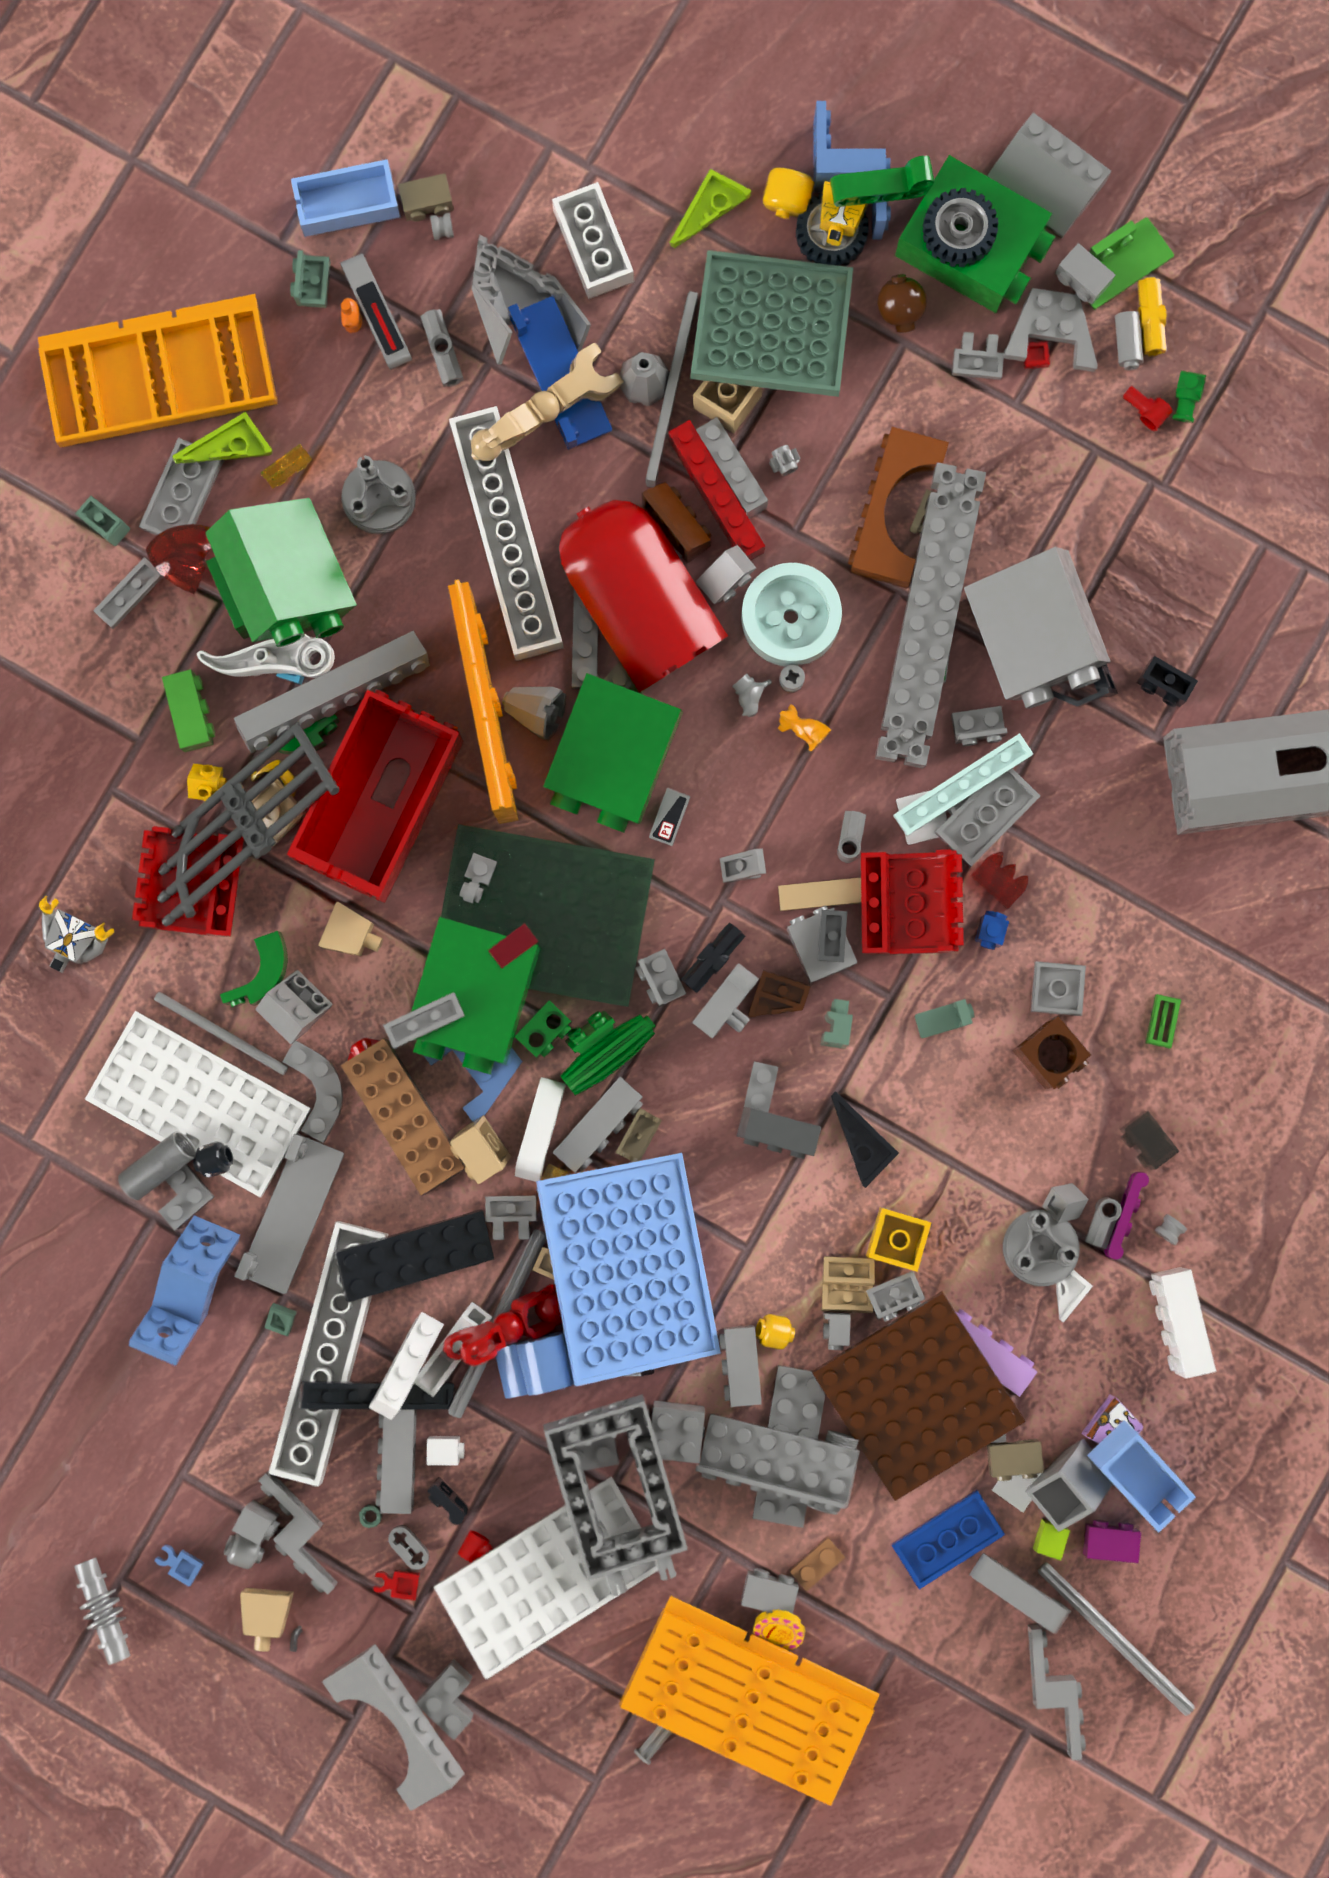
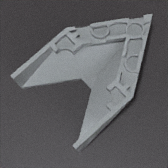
[472,234,591,365]

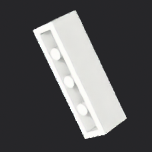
[369,1312,444,1420]

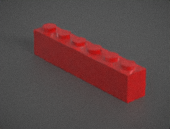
[668,420,765,561]

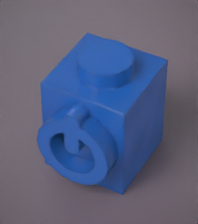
[975,911,1009,950]

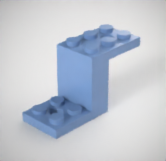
[813,101,891,239]
[128,1215,240,1366]

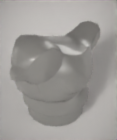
[732,674,772,717]

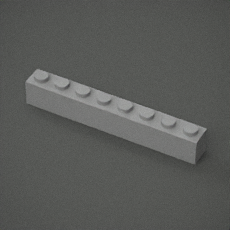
[234,631,430,753]

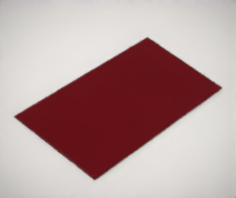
[488,923,539,968]

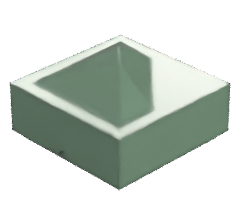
[264,1303,297,1337]

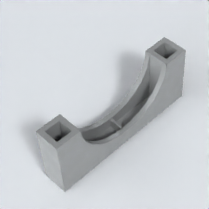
[322,1644,465,1811]

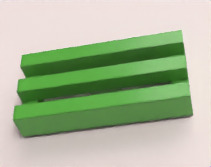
[1145,994,1181,1049]

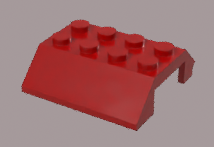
[132,826,244,937]
[861,849,964,955]

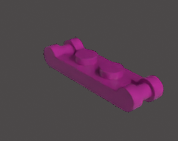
[1104,1172,1149,1260]

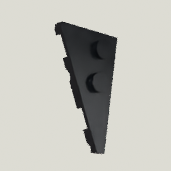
[831,1091,899,1188]

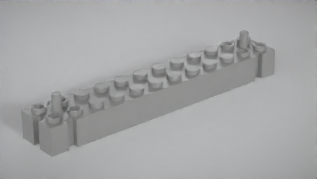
[875,462,986,769]

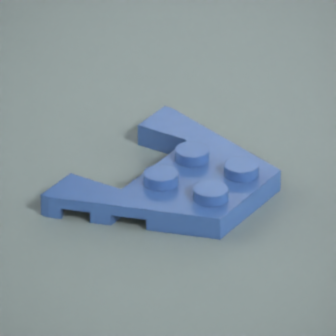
[423,1048,523,1122]

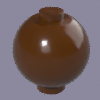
[877,274,927,333]

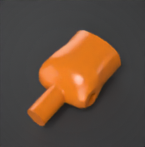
[341,298,362,333]

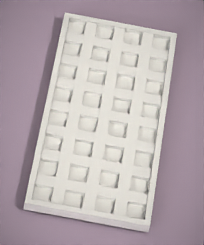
[85,1011,312,1197]
[433,1477,658,1679]

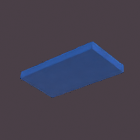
[891,1490,1005,1590]

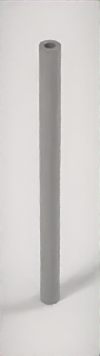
[154,991,288,1075]

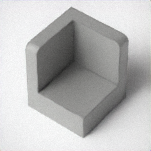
[1042,1183,1089,1223]

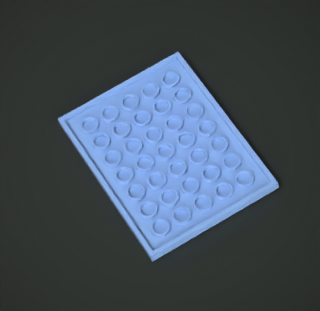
[536,1153,721,1386]

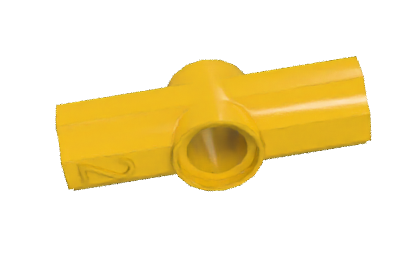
[1137,277,1167,356]

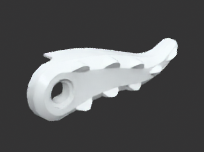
[197,634,335,678]

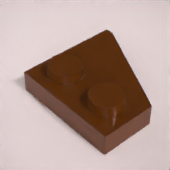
[748,970,811,1017]

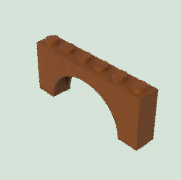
[848,427,949,588]

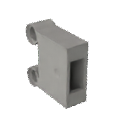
[692,963,759,1038]

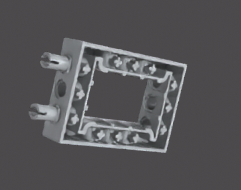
[543,1394,688,1596]

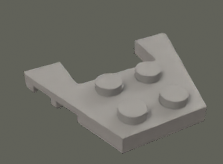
[1002,288,1097,372]

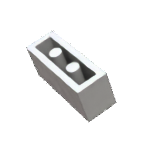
[719,1325,762,1407]

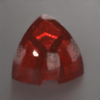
[146,524,211,594]

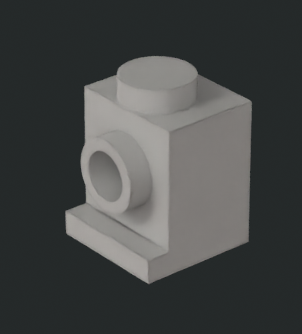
[823,1312,851,1350]

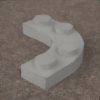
[282,1041,343,1143]

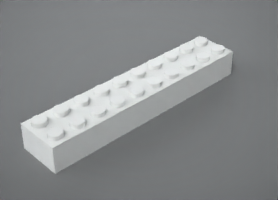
[449,406,564,661]
[269,1221,388,1487]

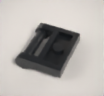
[427,1477,468,1525]

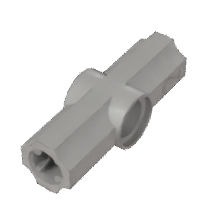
[420,309,464,387]

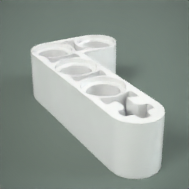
[515,1077,566,1182]

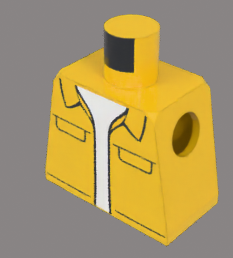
[820,181,868,246]

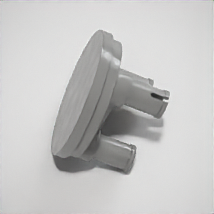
[341,455,416,534]
[1003,1210,1080,1286]

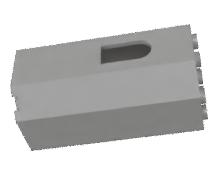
[1163,710,1329,835]

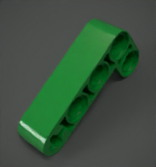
[830,156,934,207]

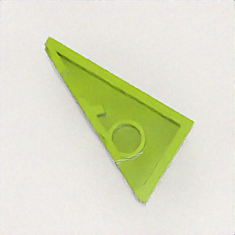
[670,169,752,248]
[173,412,272,464]

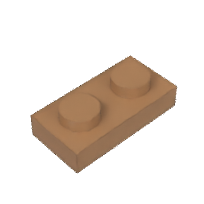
[789,1536,845,1591]

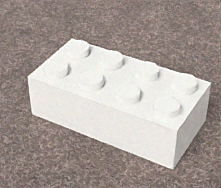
[552,182,634,299]
[1149,1267,1216,1378]

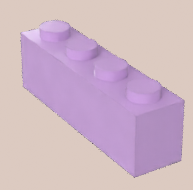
[956,1309,1037,1397]

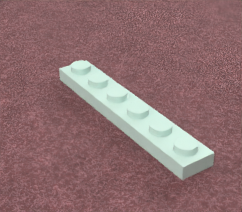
[893,733,1033,836]

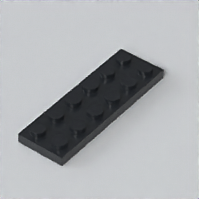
[334,1210,494,1302]

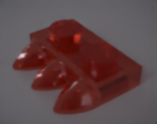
[971,852,1028,909]

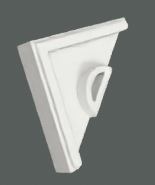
[1056,1270,1093,1322]

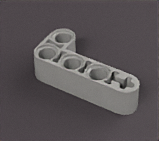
[969,1553,1071,1633]

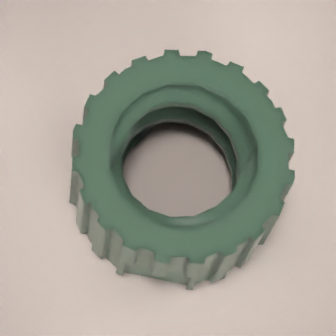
[359,1504,382,1528]

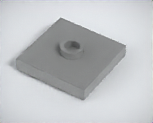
[1031,961,1086,1016]

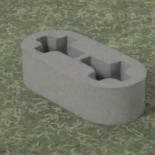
[388,1525,430,1570]

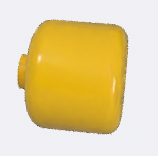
[763,167,814,219]

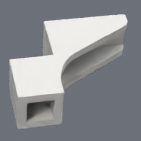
[414,1302,492,1397]

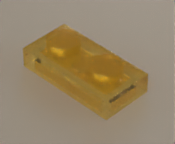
[260,444,312,489]

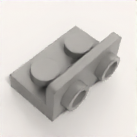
[951,706,1008,746]
[636,949,686,1007]
[866,1271,925,1322]

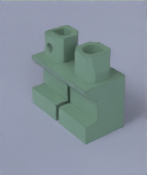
[820,999,853,1049]

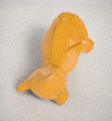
[778,704,832,752]

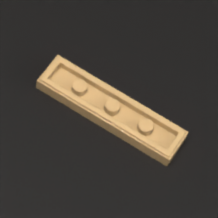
[778,878,861,911]

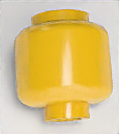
[755,1314,795,1350]

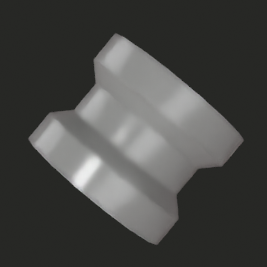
[430,213,454,241]
[779,664,805,693]
[1155,1214,1187,1245]

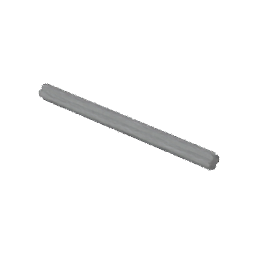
[448,1229,547,1418]
[1038,1562,1195,1716]

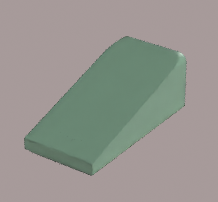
[75,496,130,547]

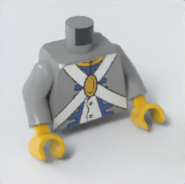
[39,896,114,973]

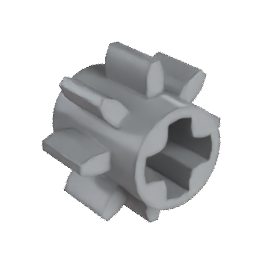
[769,445,801,476]

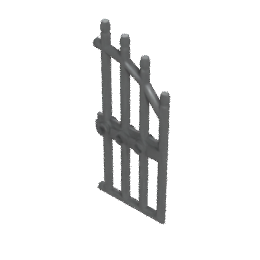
[157,722,340,926]

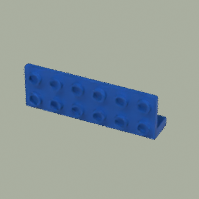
[508,296,612,450]

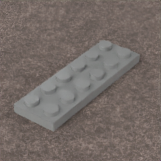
[752,1365,825,1528]

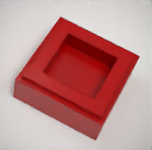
[1024,341,1050,369]

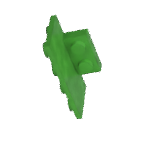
[1088,217,1174,310]

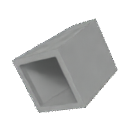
[1025,1439,1113,1532]

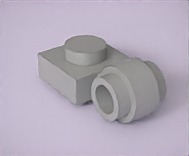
[459,853,497,904]

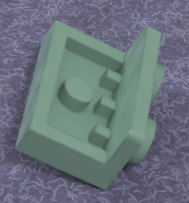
[290,250,331,308]

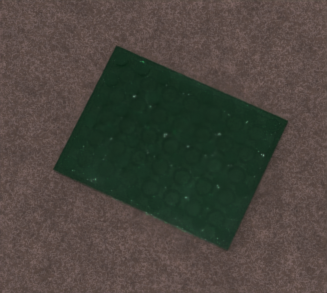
[441,824,655,1007]

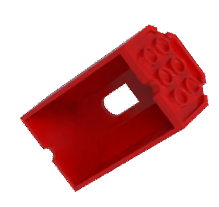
[287,689,464,903]

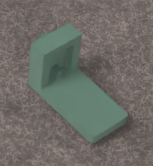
[914,999,975,1038]

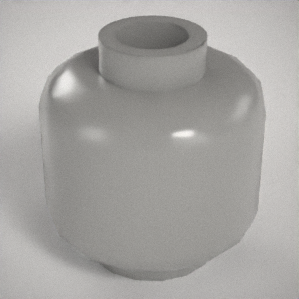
[224,1533,264,1569]

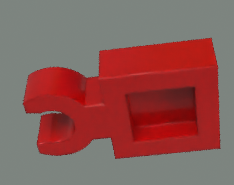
[373,1570,420,1601]

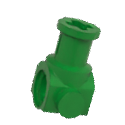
[1172,371,1206,423]

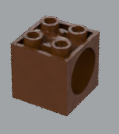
[1012,1016,1091,1089]

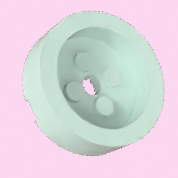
[741,563,842,667]

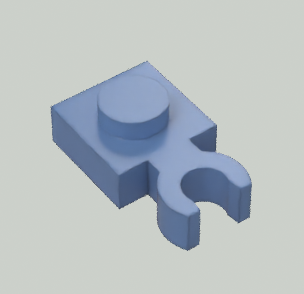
[155,1545,205,1587]

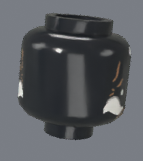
[193,1141,233,1178]

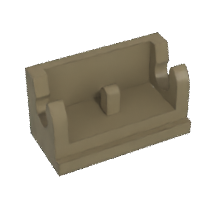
[616,1108,662,1162]

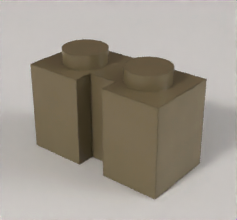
[398,173,454,222]
[987,1439,1044,1481]

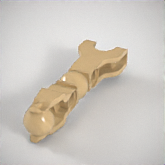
[471,343,623,461]

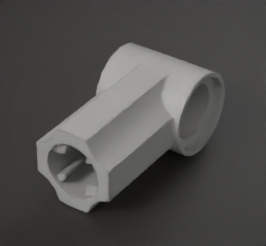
[837,811,866,863]
[1085,1197,1122,1249]

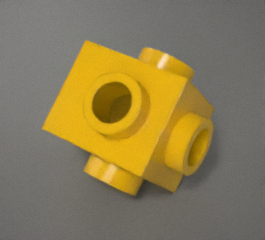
[187,763,227,801]

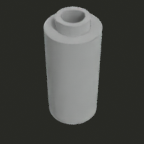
[1115,311,1144,370]

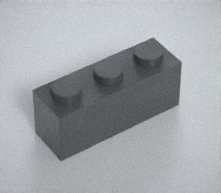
[737,1107,821,1159]

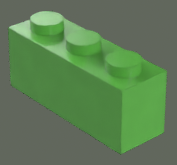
[162,669,216,753]

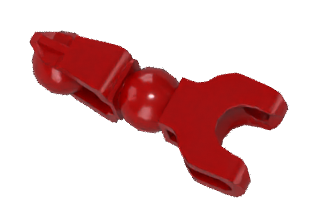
[443,1284,563,1366]

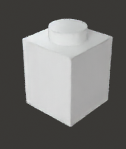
[427,1436,465,1465]

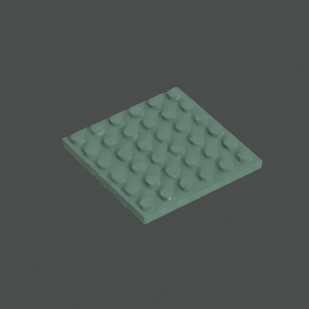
[690,250,853,397]

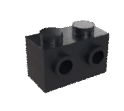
[1137,656,1198,707]

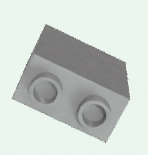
[964,547,1111,709]

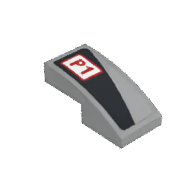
[649,788,691,846]

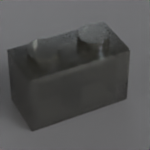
[1120,1111,1180,1170]

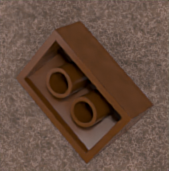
[642,482,712,564]

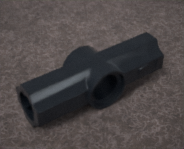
[681,922,746,993]

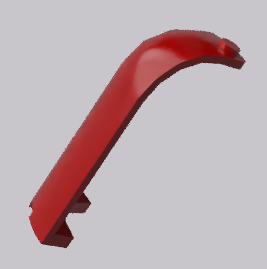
[559,500,728,692]

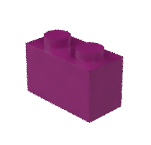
[1083,1520,1141,1563]

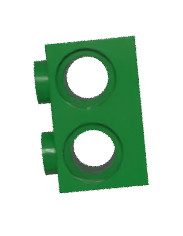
[514,1000,572,1058]

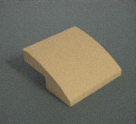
[822,1257,875,1313]

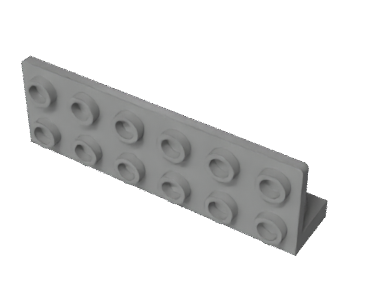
[234,1134,344,1294]

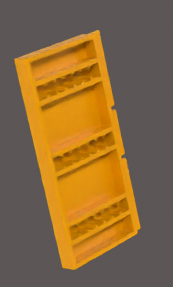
[38,294,278,448]
[448,580,519,824]
[619,1596,879,1806]

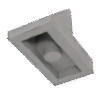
[720,849,766,883]

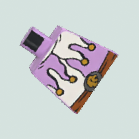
[1082,1394,1148,1444]

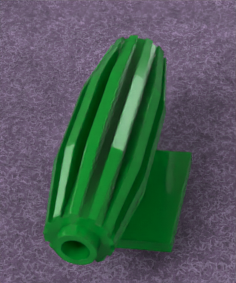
[560,1011,656,1096]

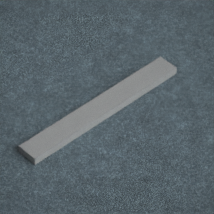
[646,291,698,487]

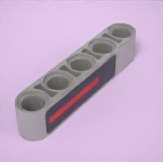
[340,253,412,370]

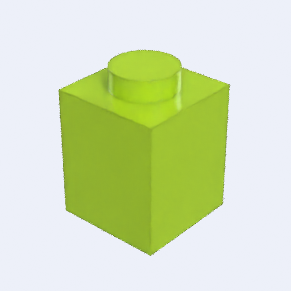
[1033,1519,1070,1560]

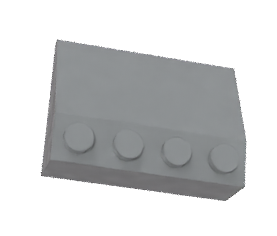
[987,113,1111,238]

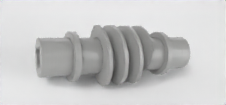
[74,1557,131,1665]

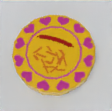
[753,1610,805,1651]

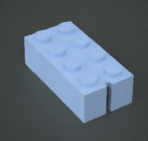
[291,159,400,237]
[1087,1420,1196,1532]

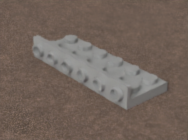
[695,1414,860,1512]

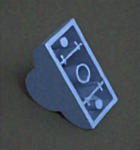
[495,1330,574,1398]

